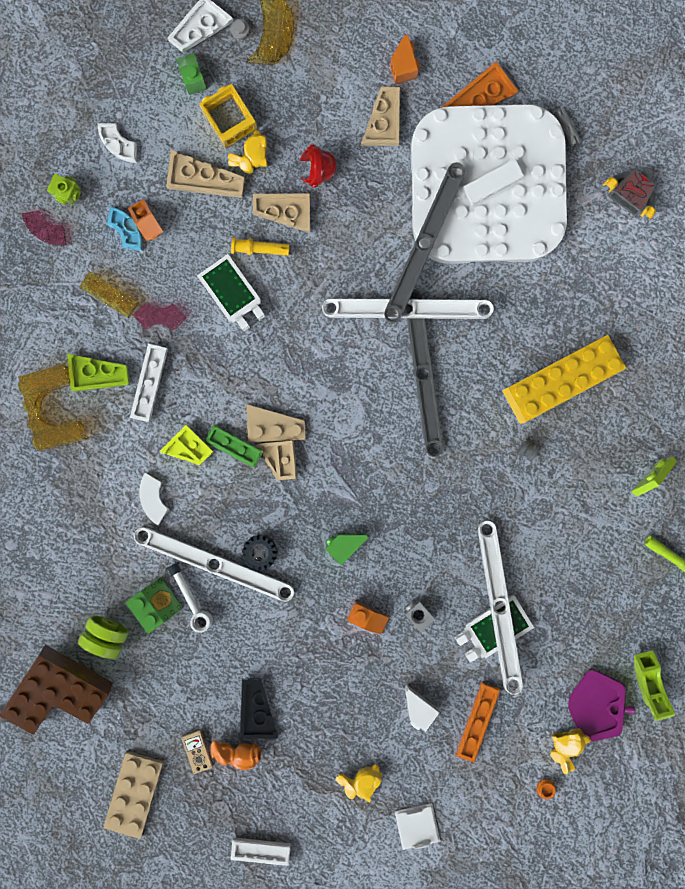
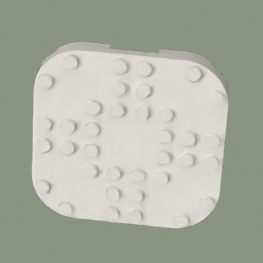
[411,105,567,264]

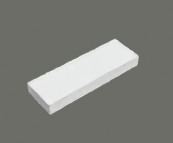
[463,159,524,205]

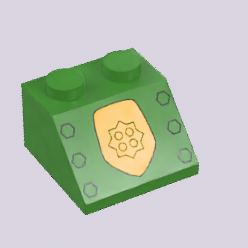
[125,577,184,634]

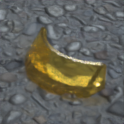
[247,0,294,65]

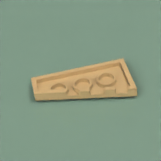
[166,150,245,198]

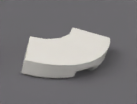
[98,123,137,163]
[139,473,169,525]

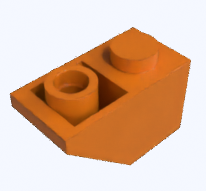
[390,34,420,84]

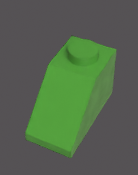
[177,53,207,95]
[325,534,369,565]

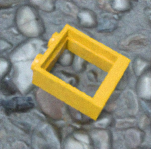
[199,83,257,149]

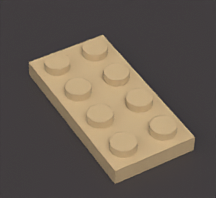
[103,751,164,839]

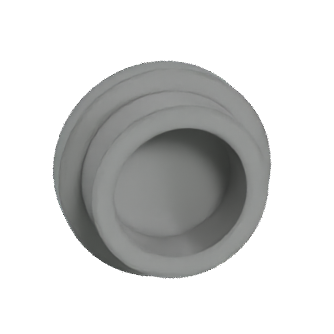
[230,19,249,39]

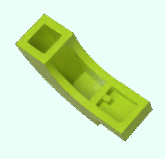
[634,650,675,721]

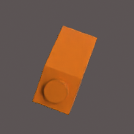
[128,199,163,241]
[347,600,390,635]

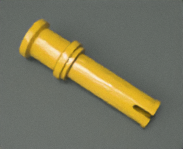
[231,236,289,256]

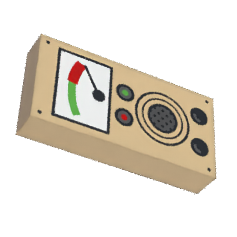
[181,729,213,774]

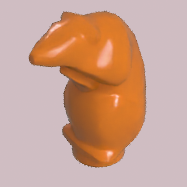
[210,740,261,770]

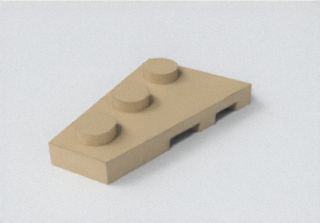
[246,404,306,443]

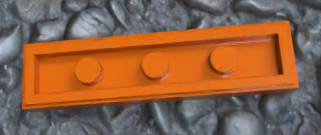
[455,682,500,763]

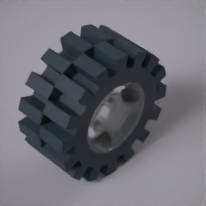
[242,535,278,571]

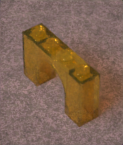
[18,365,88,452]

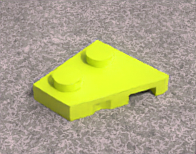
[160,425,214,465]

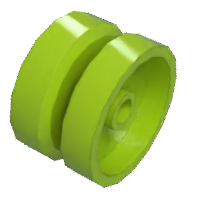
[78,615,129,659]

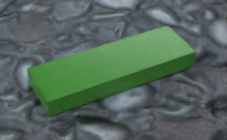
[205,425,264,468]

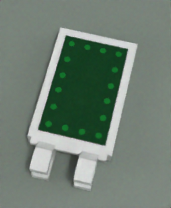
[197,254,265,332]
[454,594,534,663]

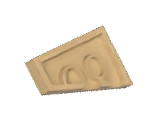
[361,87,400,146]
[253,194,310,233]

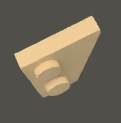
[257,440,297,480]

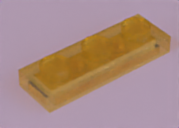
[79,271,139,319]

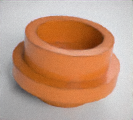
[536,779,556,799]

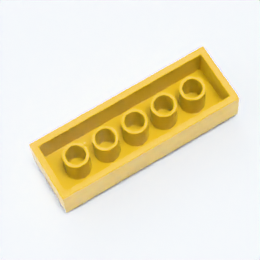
[502,335,626,424]

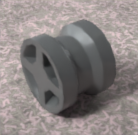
[517,438,540,461]

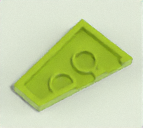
[67,353,130,392]

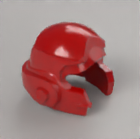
[300,144,337,188]

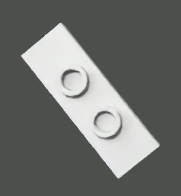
[231,838,291,866]

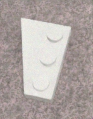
[168,0,234,53]

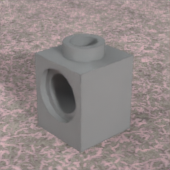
[404,600,435,632]

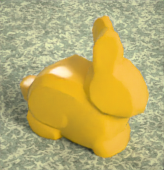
[228,130,268,174]
[550,728,591,774]
[335,764,382,802]

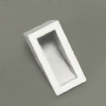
[405,685,439,732]

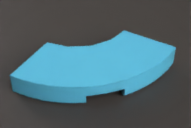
[107,206,143,251]

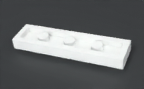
[130,344,168,423]

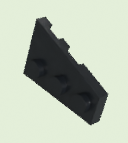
[239,678,278,739]

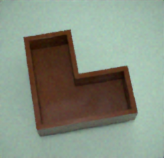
[0,644,113,735]

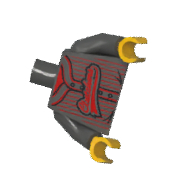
[602,167,656,221]

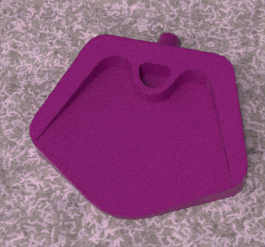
[568,669,635,742]

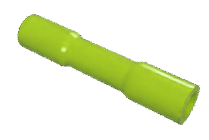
[644,535,685,572]

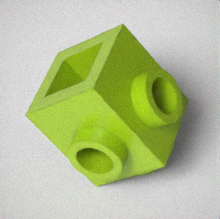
[47,173,81,205]

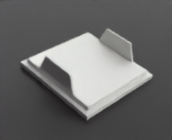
[395,803,440,850]

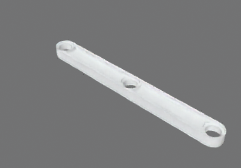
[322,299,494,319]
[478,521,523,695]
[134,527,294,602]

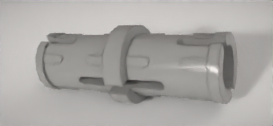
[554,107,582,148]

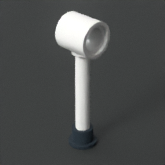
[166,562,213,633]

